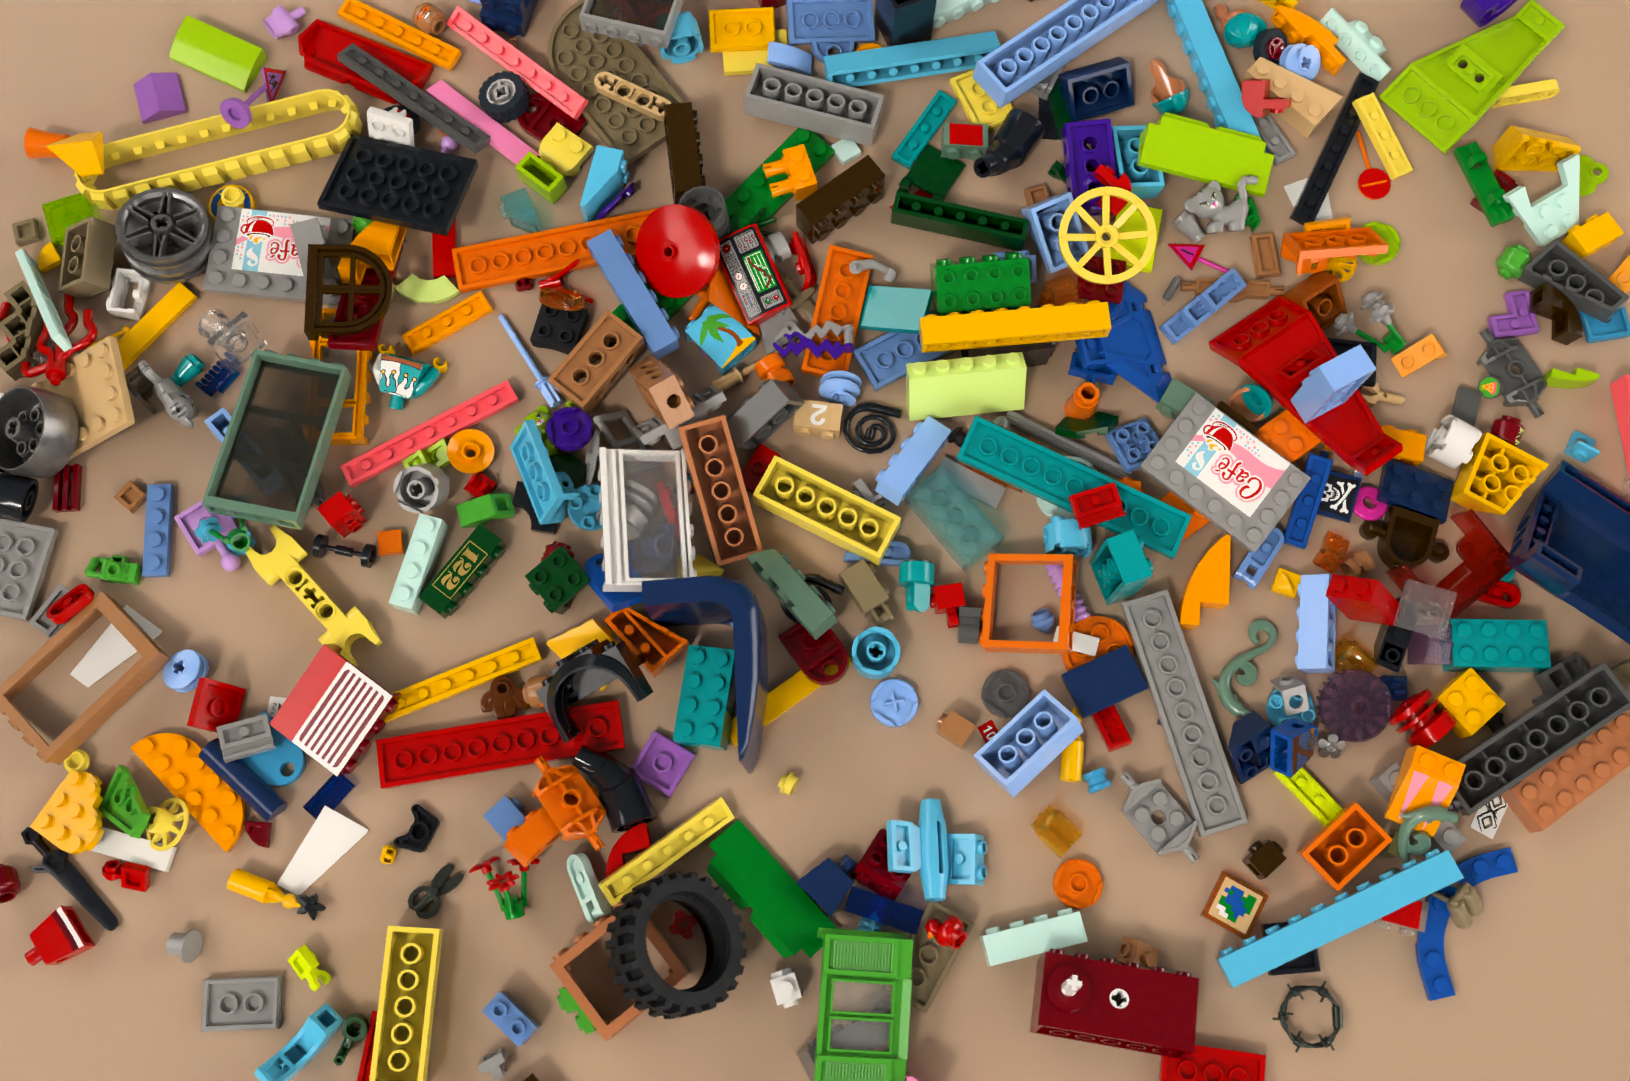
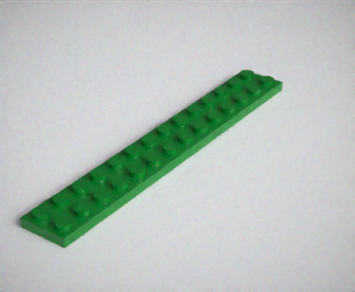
[608,128,835,347]

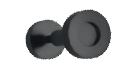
[312,534,376,568]

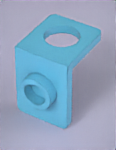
[1563,431,1600,463]

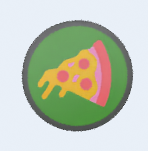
[1478,375,1504,399]

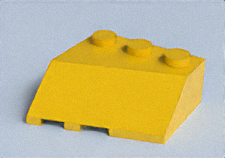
[1492,125,1581,172]
[1451,432,1549,515]

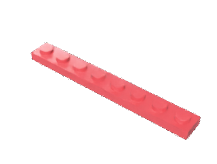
[446,6,589,120]
[340,380,519,488]

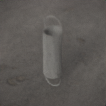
[1162,273,1181,305]

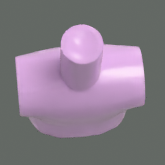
[263,6,306,40]

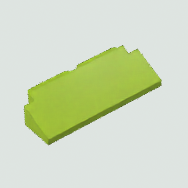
[1137,113,1274,197]

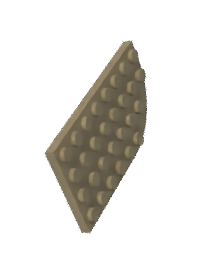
[548,0,684,166]

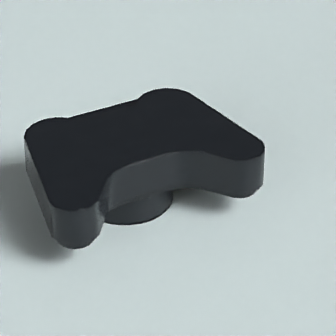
[394,804,440,853]

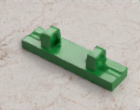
[1453,142,1515,227]

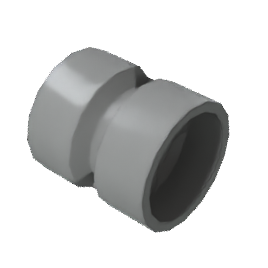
[765,230,791,263]

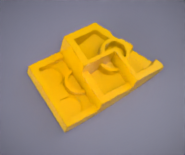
[546,618,631,691]

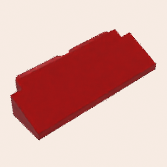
[298,19,433,105]

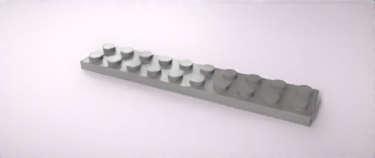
[1120,590,1248,837]

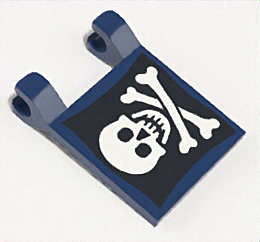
[1316,451,1363,523]

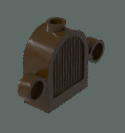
[1359,505,1449,575]

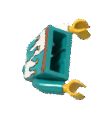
[372,344,448,410]

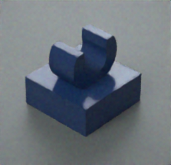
[1379,675,1408,701]

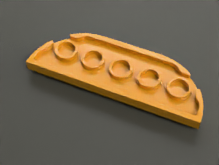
[130,733,246,853]

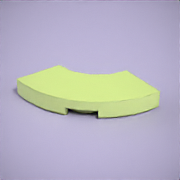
[395,274,460,304]

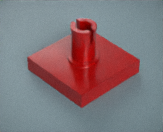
[187,677,246,733]

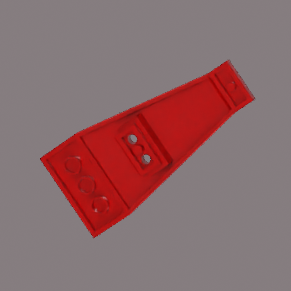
[1209,295,1403,476]

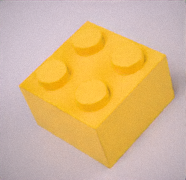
[1426,667,1506,739]

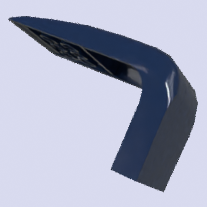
[642,576,768,774]

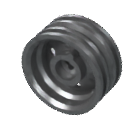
[115,188,213,284]

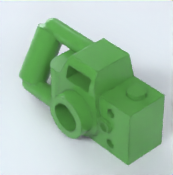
[84,555,143,585]

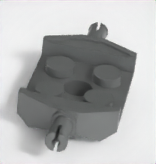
[1476,328,1548,419]

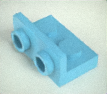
[947,834,987,886]

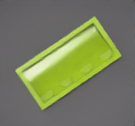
[169,15,268,93]

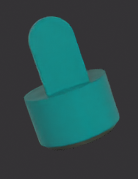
[898,559,935,612]

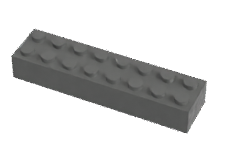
[1454,662,1630,815]

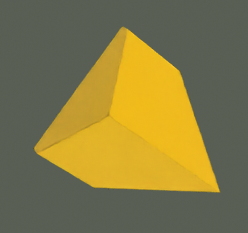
[46,131,104,177]

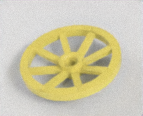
[1058,187,1156,285]

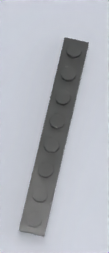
[337,43,490,154]

